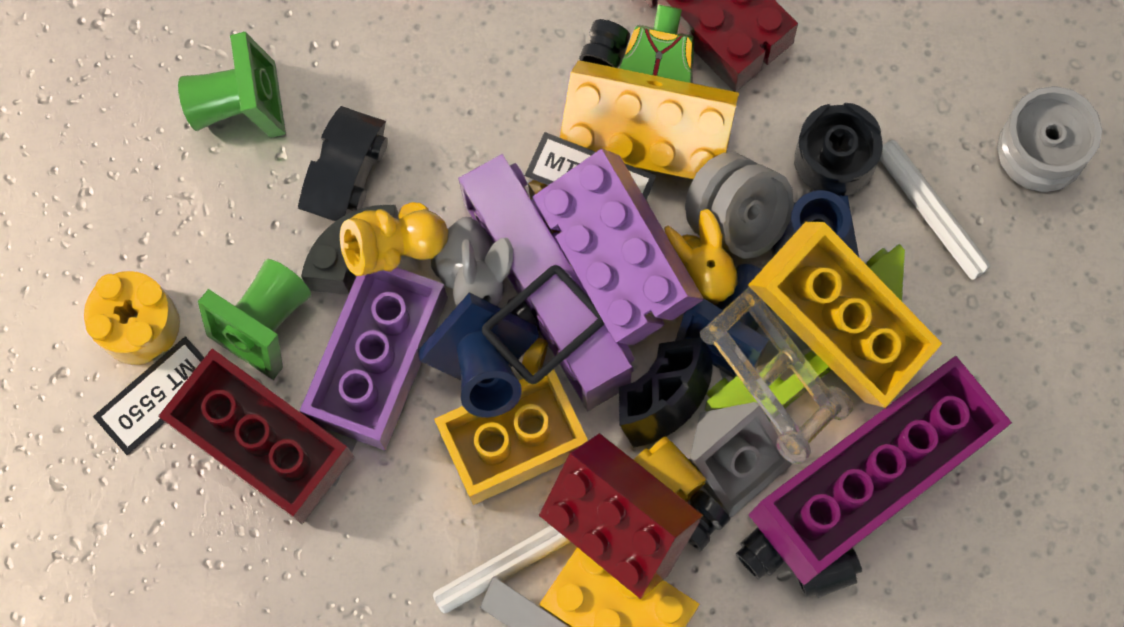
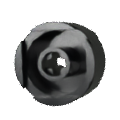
[794,103,883,196]

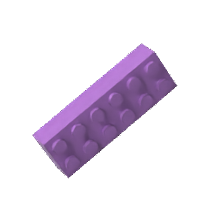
[458,154,635,412]

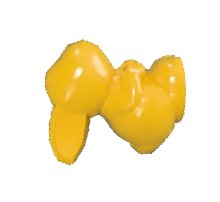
[340,202,448,276]
[664,209,737,305]

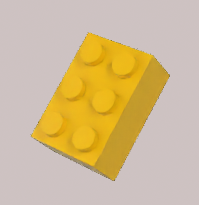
[434,369,588,505]
[539,547,700,627]

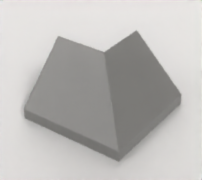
[689,402,794,517]

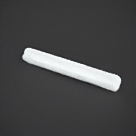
[880,140,990,279]
[433,525,570,613]

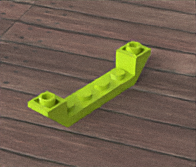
[704,244,905,421]

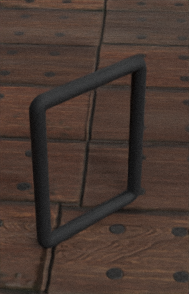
[482,265,604,384]

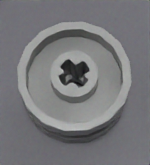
[997,86,1102,192]
[685,152,794,259]

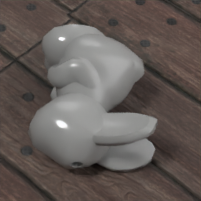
[431,217,513,307]

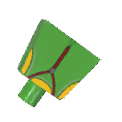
[619,4,694,83]

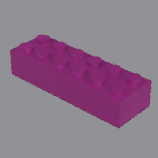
[748,355,1012,585]

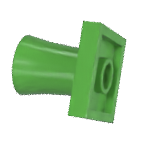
[178,31,286,138]
[198,259,311,380]

